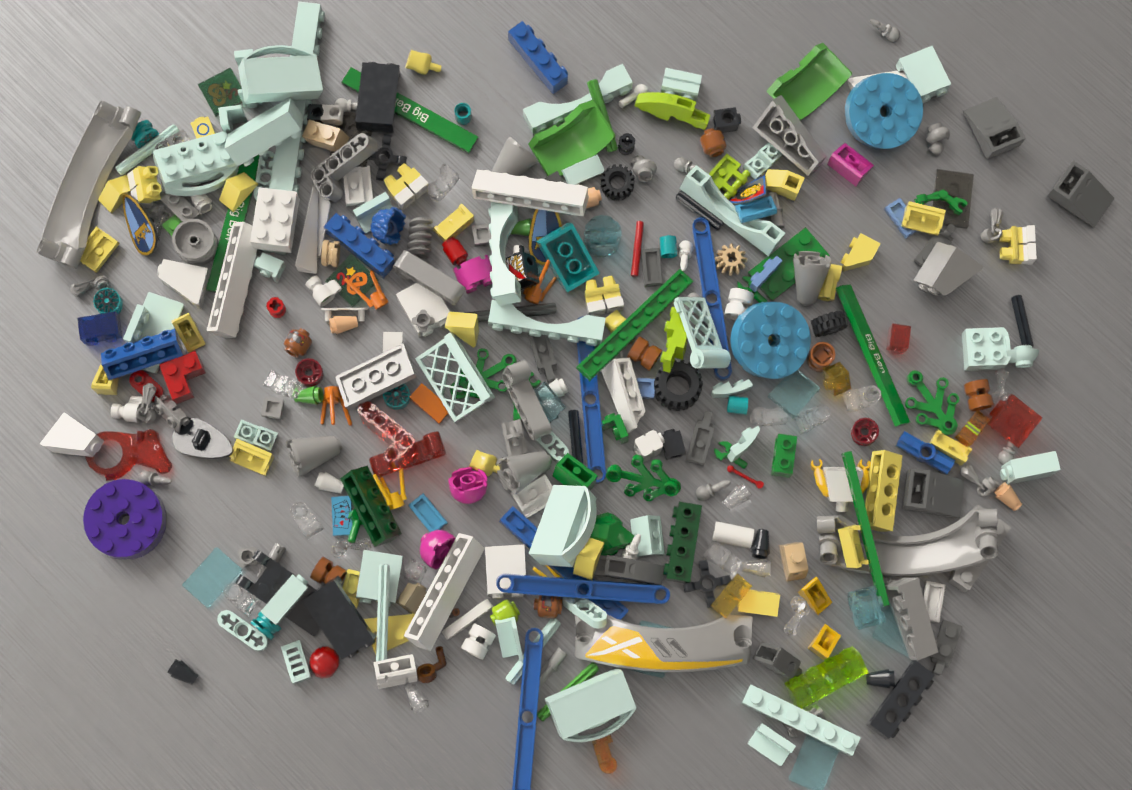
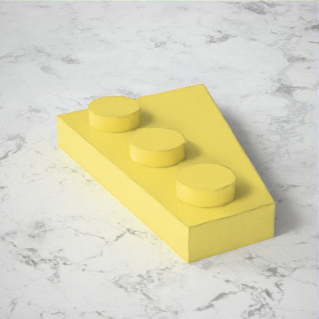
[364,614,415,655]

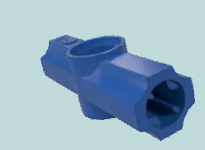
[896,431,955,475]

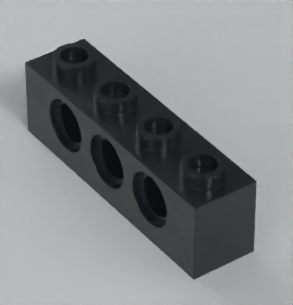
[866,660,935,740]

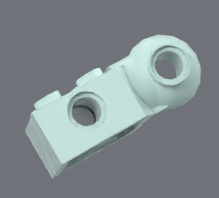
[962,327,1039,371]

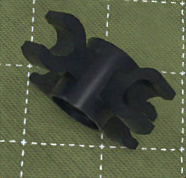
[366,134,407,181]
[683,559,732,608]

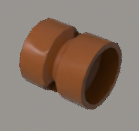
[627,336,663,371]
[807,342,836,372]
[963,379,994,412]
[310,556,347,585]

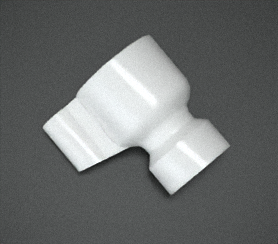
[305,275,342,307]
[111,396,143,423]

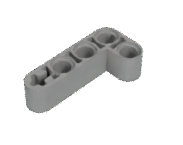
[311,133,378,202]
[393,250,466,305]
[502,360,552,440]

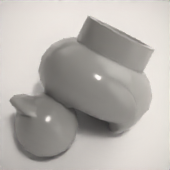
[926,122,950,155]
[631,155,657,182]

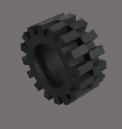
[601,164,635,201]
[811,310,848,337]

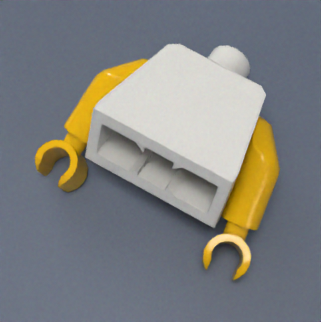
[811,459,871,512]

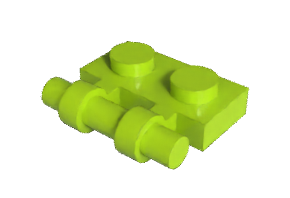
[709,153,751,200]

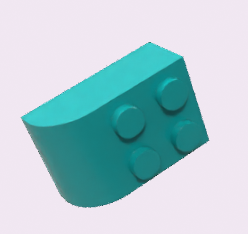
[536,222,600,292]

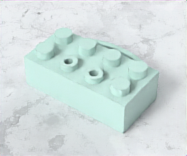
[238,45,323,103]
[224,97,303,167]
[153,131,238,196]
[529,485,597,567]
[545,667,636,742]

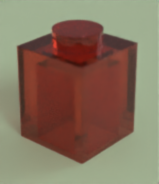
[886,323,911,354]

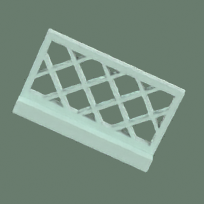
[415,332,495,423]

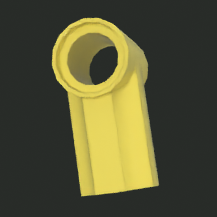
[818,264,842,302]

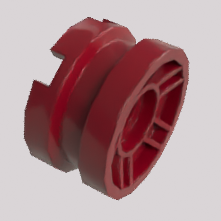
[295,358,324,387]
[851,418,879,446]

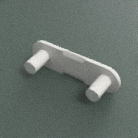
[321,307,369,321]

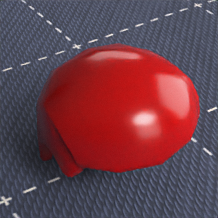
[309,646,340,679]

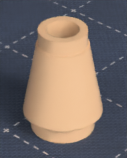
[329,316,358,334]
[994,482,1022,511]

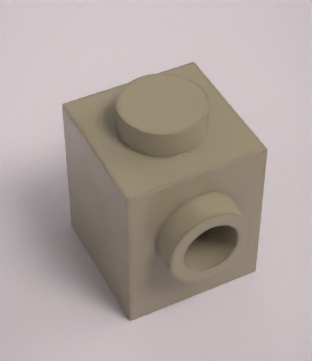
[396,583,427,615]

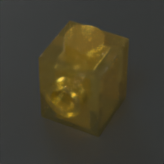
[823,362,851,396]

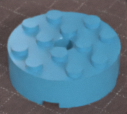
[845,73,923,149]
[730,302,811,379]

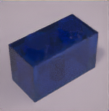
[77,311,122,346]

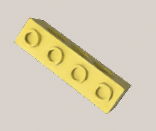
[865,450,903,532]

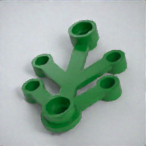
[450,348,517,400]
[904,370,960,435]
[606,455,681,501]

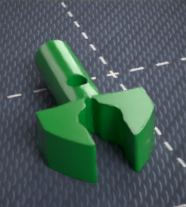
[737,276,768,303]
[714,441,748,469]
[348,509,363,543]

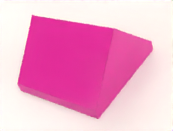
[827,143,874,187]

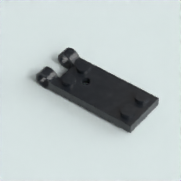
[235,550,320,637]

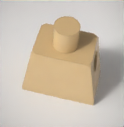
[779,542,809,582]

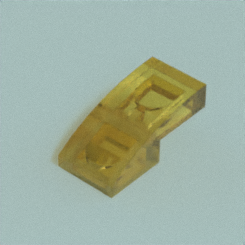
[711,573,752,619]

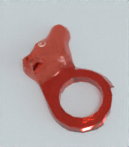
[85,429,172,481]

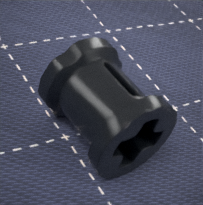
[618,133,635,155]

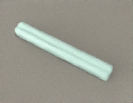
[115,124,180,175]
[506,619,561,685]

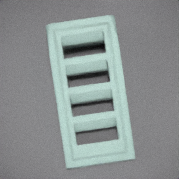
[281,640,313,684]

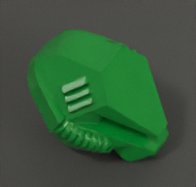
[590,512,634,556]

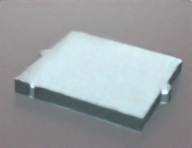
[534,381,566,423]

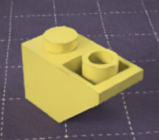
[765,169,805,201]
[840,233,881,272]

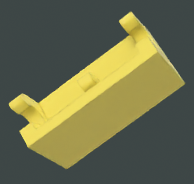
[901,201,946,236]
[433,204,474,242]
[930,430,972,466]
[229,439,274,476]
[838,525,869,568]
[737,588,780,617]

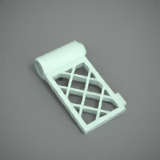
[673,297,731,369]

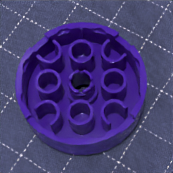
[83,479,166,560]

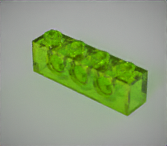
[784,646,868,709]

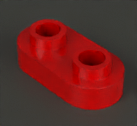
[129,370,164,403]

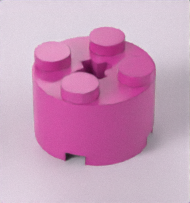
[453,255,493,294]

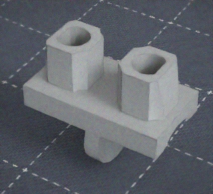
[501,419,528,456]

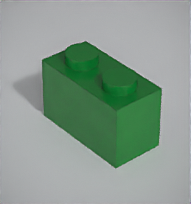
[552,453,598,490]

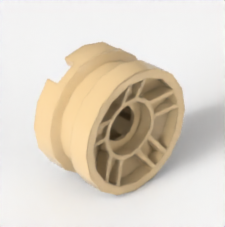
[321,240,340,267]

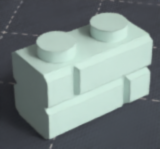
[661,68,702,101]

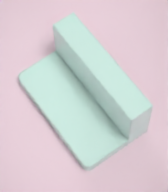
[219,105,247,134]
[353,192,393,234]
[630,515,665,557]
[495,617,523,662]
[748,723,796,766]

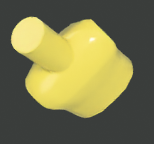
[405,49,442,75]
[605,309,634,344]
[469,450,500,477]

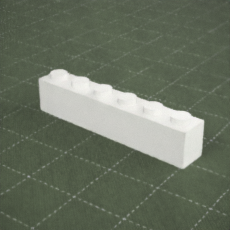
[472,170,589,216]
[207,222,257,338]
[404,533,485,651]

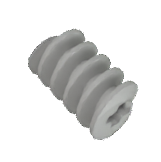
[407,217,433,259]

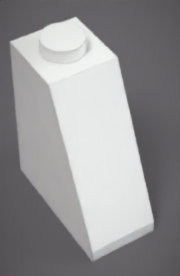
[157,259,210,309]
[40,413,105,457]

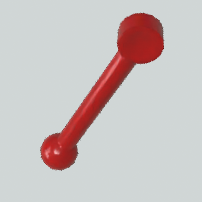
[727,465,764,489]

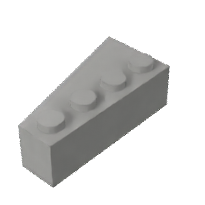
[752,95,827,176]
[948,505,1011,593]
[885,578,938,661]

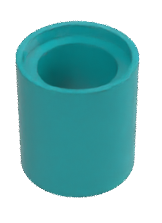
[454,103,472,125]
[659,235,678,258]
[727,395,748,415]

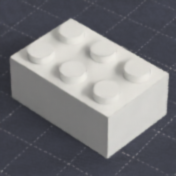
[250,187,300,253]

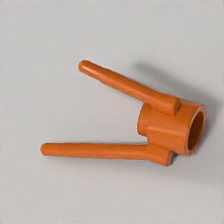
[523,260,557,304]
[344,270,389,310]
[320,386,352,426]

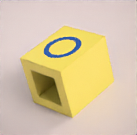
[191,116,215,139]

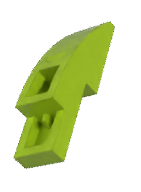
[634,92,710,130]
[660,306,687,373]

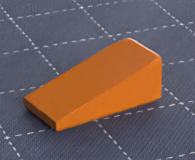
[409,383,448,424]

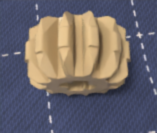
[715,243,747,276]

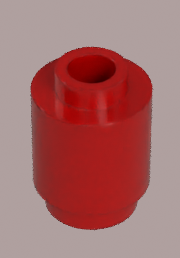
[442,237,468,266]

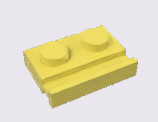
[80,226,120,273]

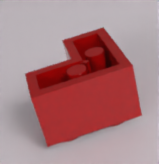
[159,351,206,404]

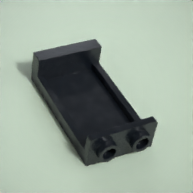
[355,62,400,133]
[302,575,377,659]

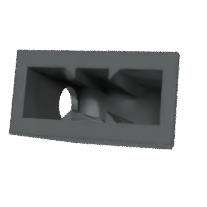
[753,642,802,679]

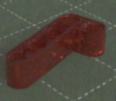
[357,401,418,471]
[369,431,446,478]

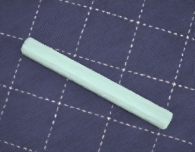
[376,564,390,661]

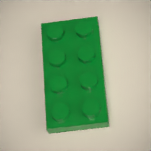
[748,227,830,302]

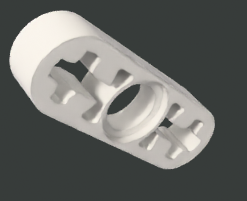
[441,599,493,640]

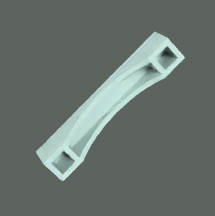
[523,64,633,134]
[680,165,785,256]
[488,202,521,306]
[488,300,606,346]
[741,684,861,756]

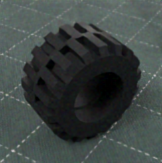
[654,360,703,411]

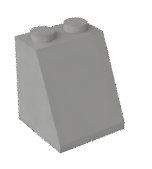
[914,242,984,296]

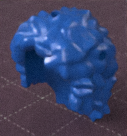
[370,207,406,245]

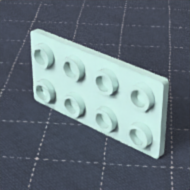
[123,292,184,374]

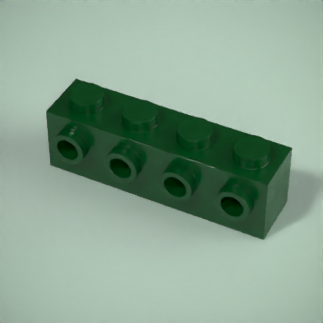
[340,465,402,547]
[663,501,702,584]

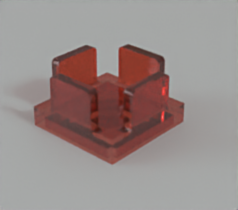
[988,394,1042,448]

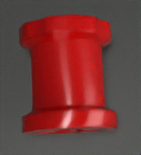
[266,297,286,318]

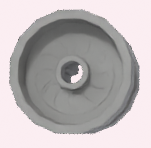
[172,219,218,266]

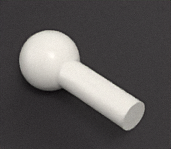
[618,84,648,108]

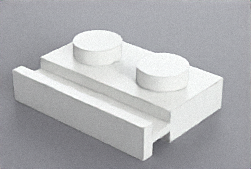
[343,166,373,206]
[512,474,553,518]

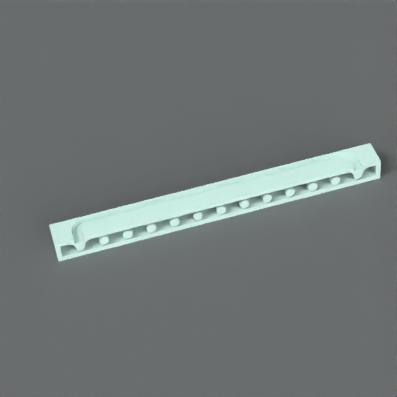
[262,1,325,255]

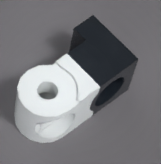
[307,104,344,125]

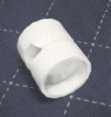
[724,288,754,321]
[461,623,496,660]

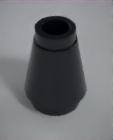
[751,529,770,559]
[167,659,198,685]
[866,669,895,689]

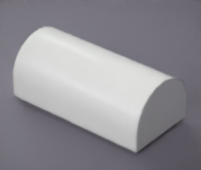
[712,521,754,549]

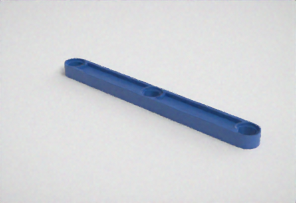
[692,218,732,381]
[577,316,606,484]
[496,574,670,604]
[512,628,544,790]

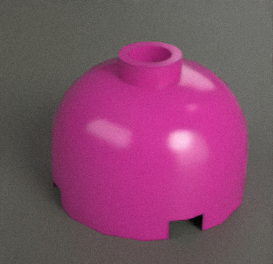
[448,467,488,504]
[419,529,456,569]

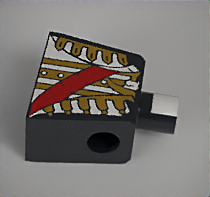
[506,245,540,290]

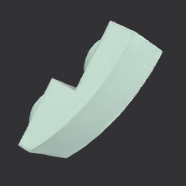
[743,142,783,180]
[562,155,604,185]
[710,379,753,398]
[234,419,278,451]
[727,426,760,463]

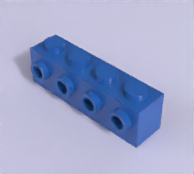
[508,21,568,94]
[324,213,395,279]
[101,329,183,380]

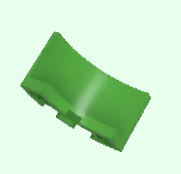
[766,43,852,121]
[528,100,615,176]

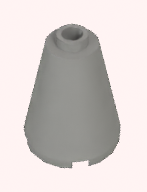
[491,137,538,176]
[793,251,832,306]
[286,436,342,477]
[496,451,552,495]

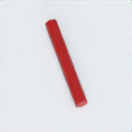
[631,221,644,277]

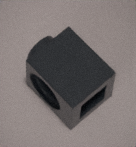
[712,107,741,133]
[662,429,686,460]

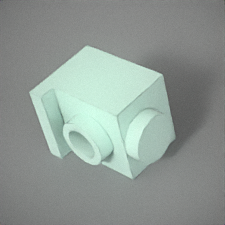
[254,252,286,283]

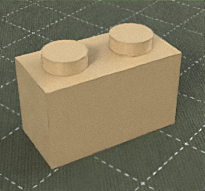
[302,120,349,152]

